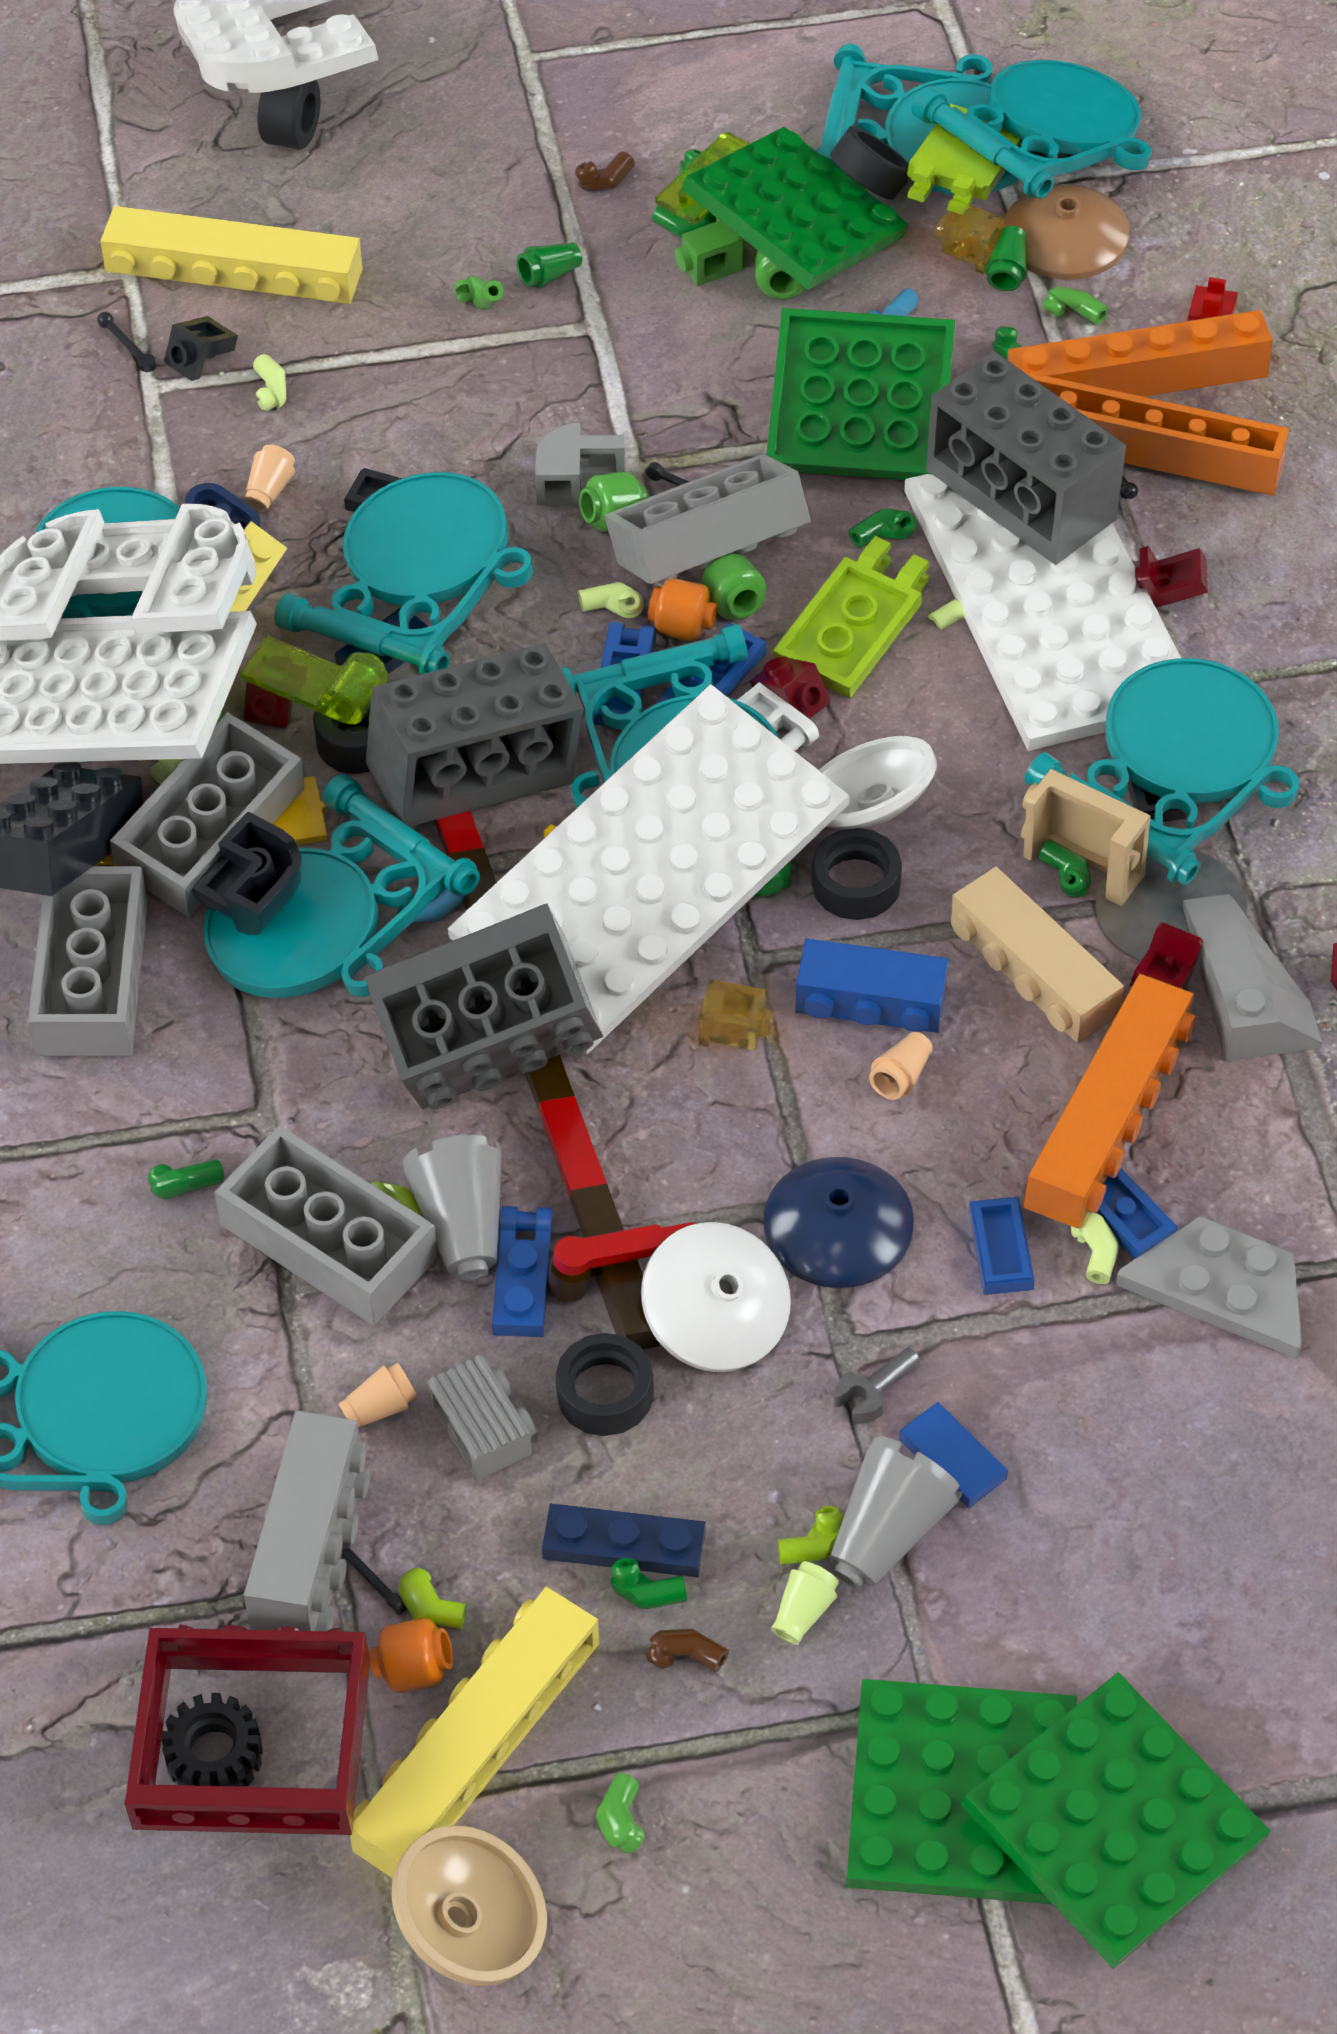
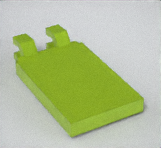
[907,103,1023,215]
[773,536,929,699]

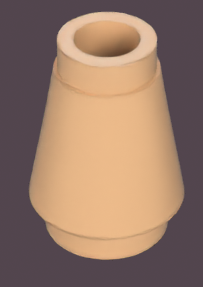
[243,445,295,513]
[869,1032,933,1100]
[338,1362,418,1427]

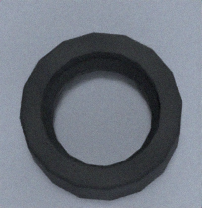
[830,126,910,200]
[811,828,902,920]
[555,1333,654,1436]

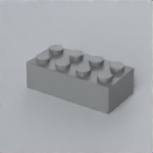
[604,454,811,585]
[110,712,304,918]
[28,866,148,1056]
[214,1125,438,1327]
[244,1410,371,1631]

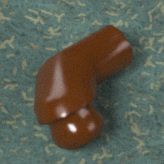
[575,151,635,192]
[646,1628,729,1673]

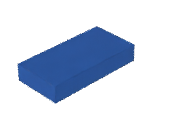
[969,1196,1035,1295]
[899,1402,1008,1509]

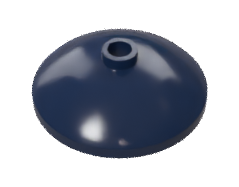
[764,1157,914,1288]

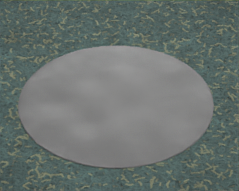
[1095,850,1247,965]

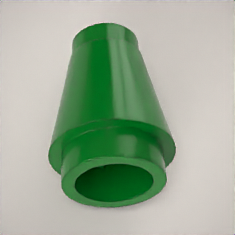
[985,225,1027,291]
[516,242,582,288]

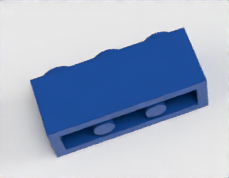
[795,938,949,1033]

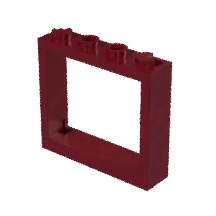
[124,1624,371,1835]

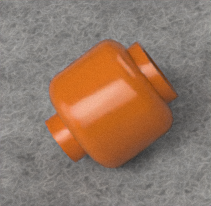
[648,578,717,642]
[370,1618,453,1693]

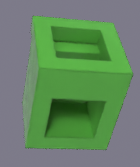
[674,217,743,286]

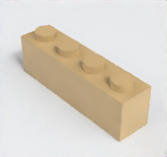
[951,866,1124,1044]

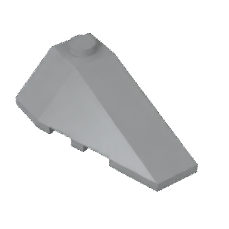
[1183,894,1322,1061]

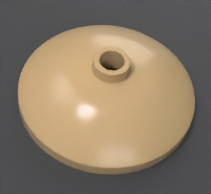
[392,1825,547,1986]

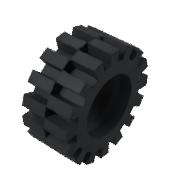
[161,1693,263,1787]

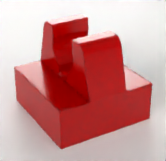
[1188,277,1238,321]

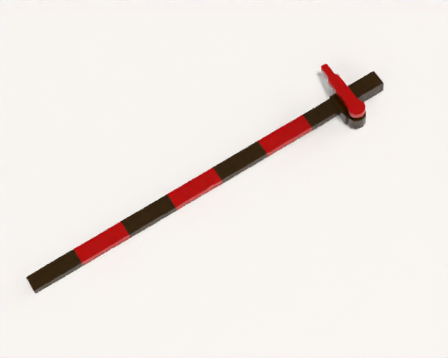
[434,811,695,1350]

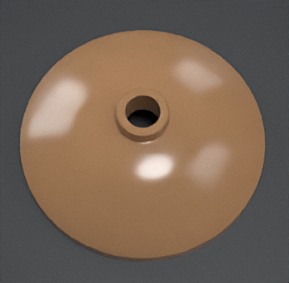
[1003,184,1129,280]

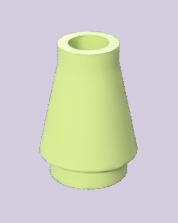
[771,1561,839,1645]

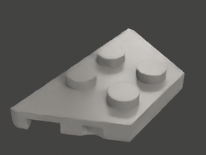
[1116,1216,1302,1359]

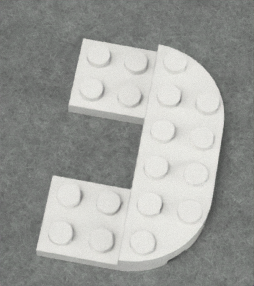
[173,0,379,93]
[0,504,256,641]

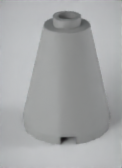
[403,1135,502,1281]
[830,1436,962,1589]

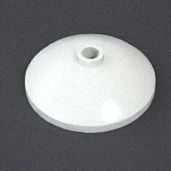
[819,736,937,829]
[641,1222,791,1372]

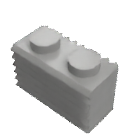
[427,1355,535,1481]

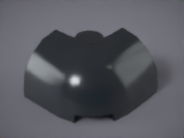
[192,812,302,935]

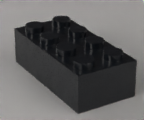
[0,762,143,896]

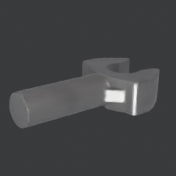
[834,1347,920,1425]

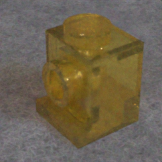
[935,205,1004,275]
[698,979,774,1050]

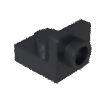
[164,316,238,381]

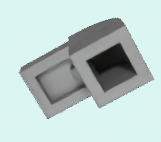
[535,423,625,505]

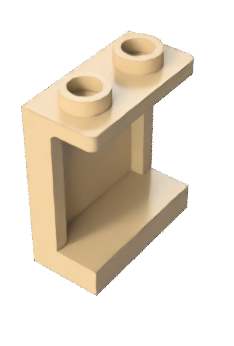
[1021,769,1150,907]

